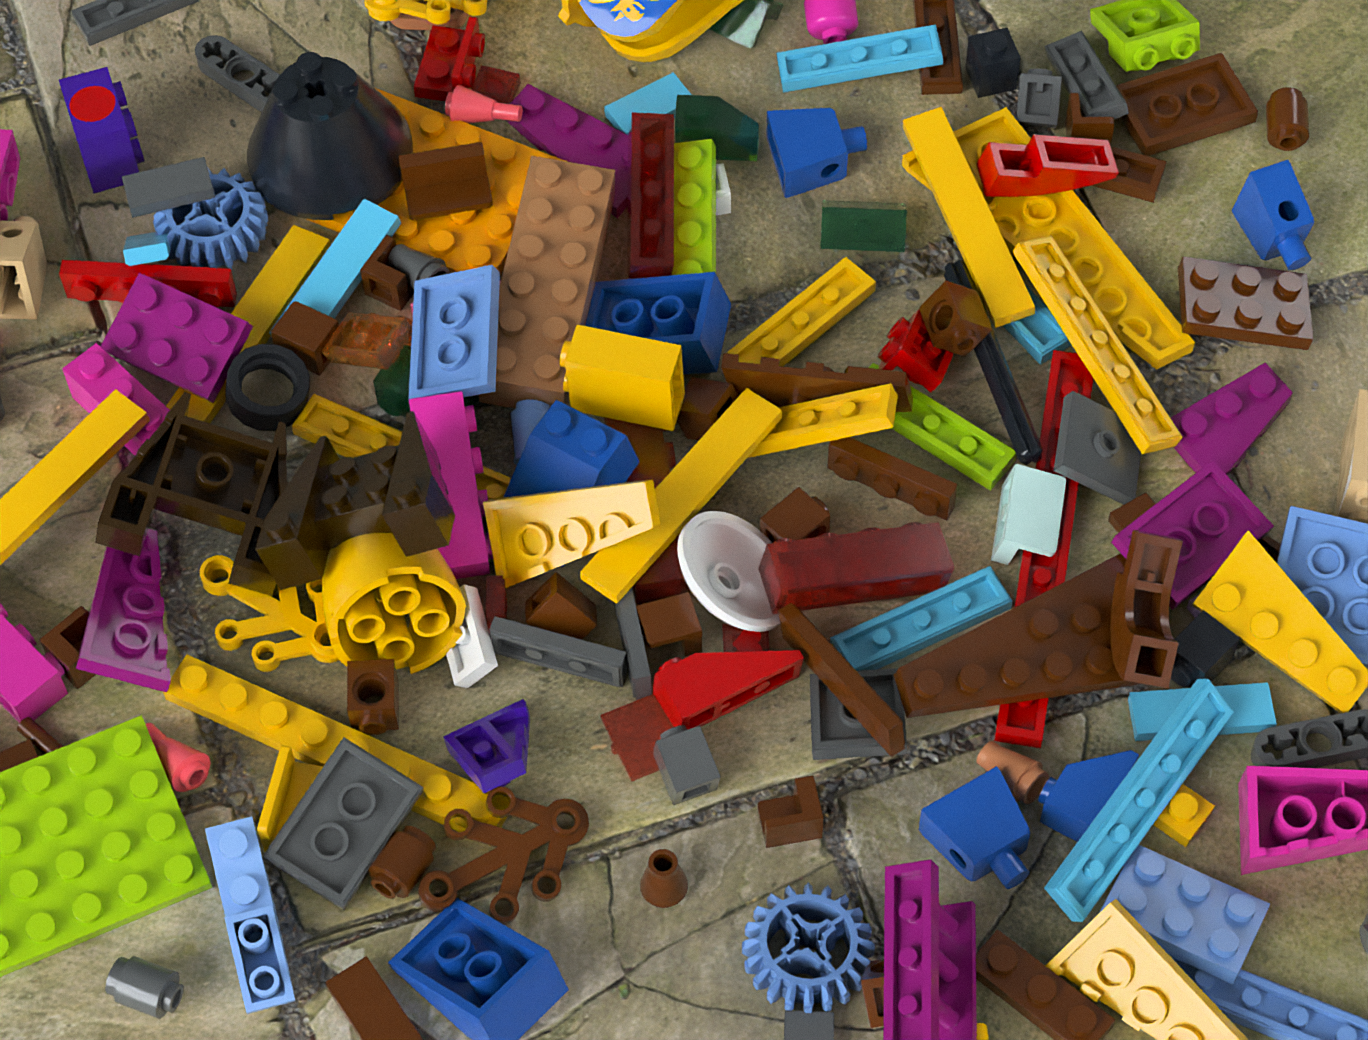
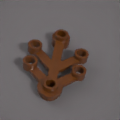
[418,786,589,924]

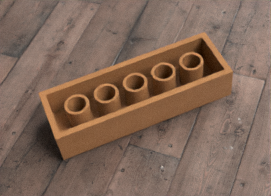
[479,156,615,409]

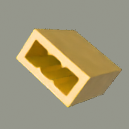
[560,325,685,431]

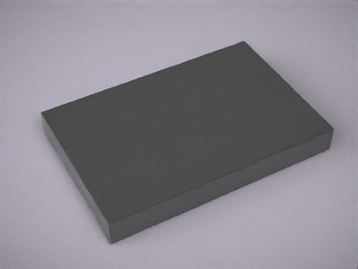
[262,737,424,910]

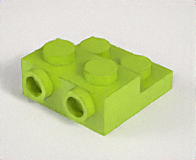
[1090,0,1200,72]

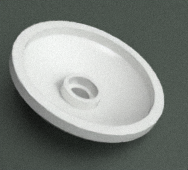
[677,511,795,632]

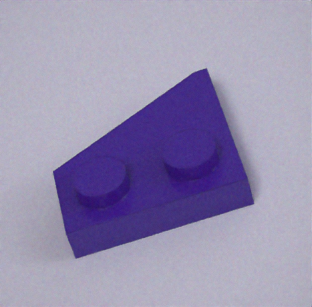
[443,699,530,793]

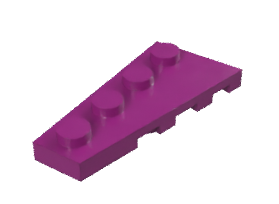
[505,84,663,219]
[76,529,171,693]

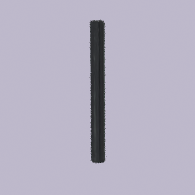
[944,260,1043,465]

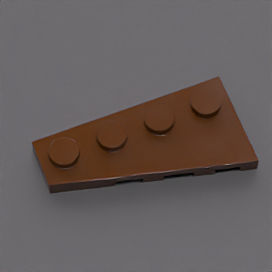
[721,353,913,413]

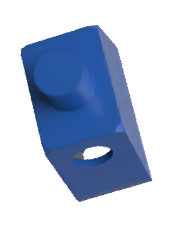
[766,108,867,198]
[1231,160,1314,270]
[918,766,1030,889]

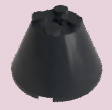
[247,52,413,220]

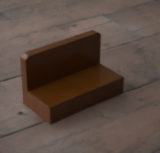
[399,142,493,220]

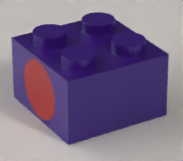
[59,67,145,194]

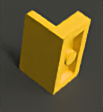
[257,745,323,852]

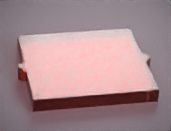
[600,694,674,782]

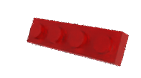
[59,260,237,308]

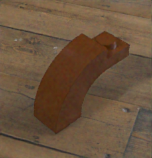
[1110,530,1183,688]

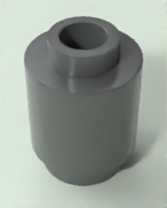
[105,956,184,1019]

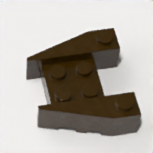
[95,392,288,596]
[255,411,455,590]

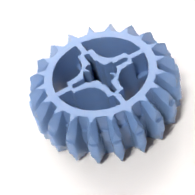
[153,167,269,270]
[742,882,875,1013]

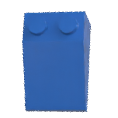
[585,272,731,375]
[503,400,640,567]
[388,898,569,1040]

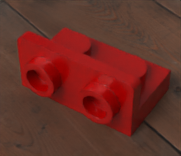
[413,17,485,101]
[877,309,954,393]

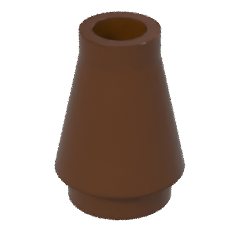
[640,849,688,908]

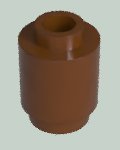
[1266,87,1309,151]
[368,826,436,899]

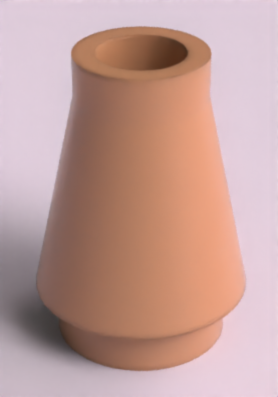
[976,741,1049,804]

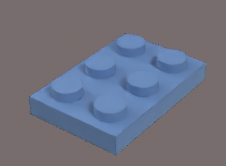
[409,265,500,399]
[1100,845,1270,985]

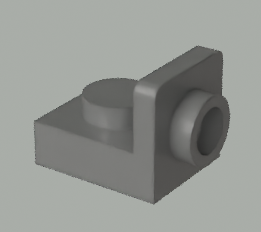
[1016,68,1062,129]

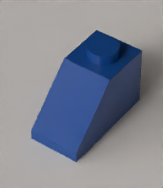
[1038,750,1139,842]

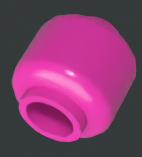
[804,0,859,44]

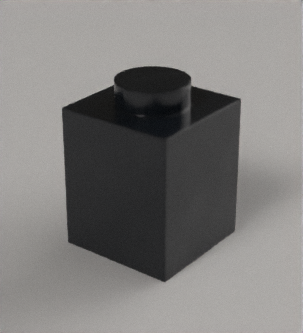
[965,27,1021,98]
[1171,610,1240,688]

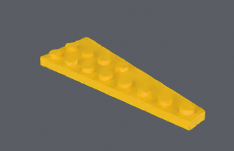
[902,107,1195,370]

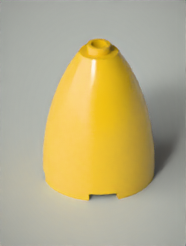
[322,533,467,674]

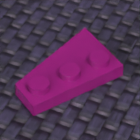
[1171,363,1293,475]

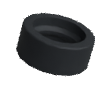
[226,344,310,431]

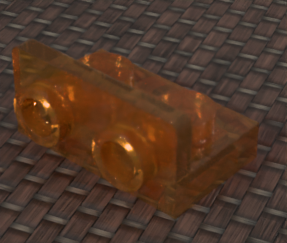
[321,312,412,370]

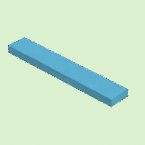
[1044,679,1234,922]

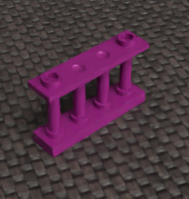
[883,859,977,1040]

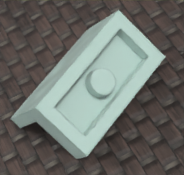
[991,464,1066,565]

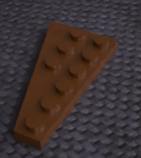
[894,553,1141,718]

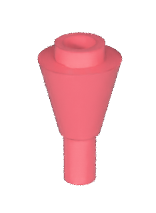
[445,85,523,124]
[146,723,211,792]

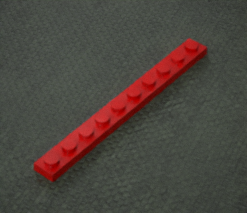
[994,350,1093,749]

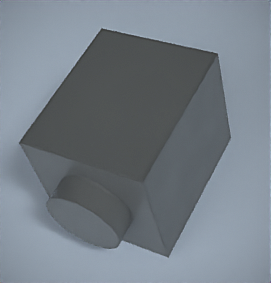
[653,725,721,805]

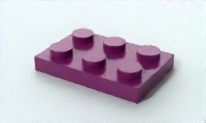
[100,273,253,403]
[1111,460,1274,610]

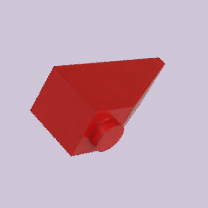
[652,650,804,730]

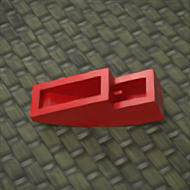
[976,134,1119,197]

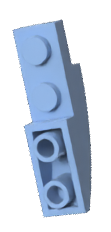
[205,816,296,1014]

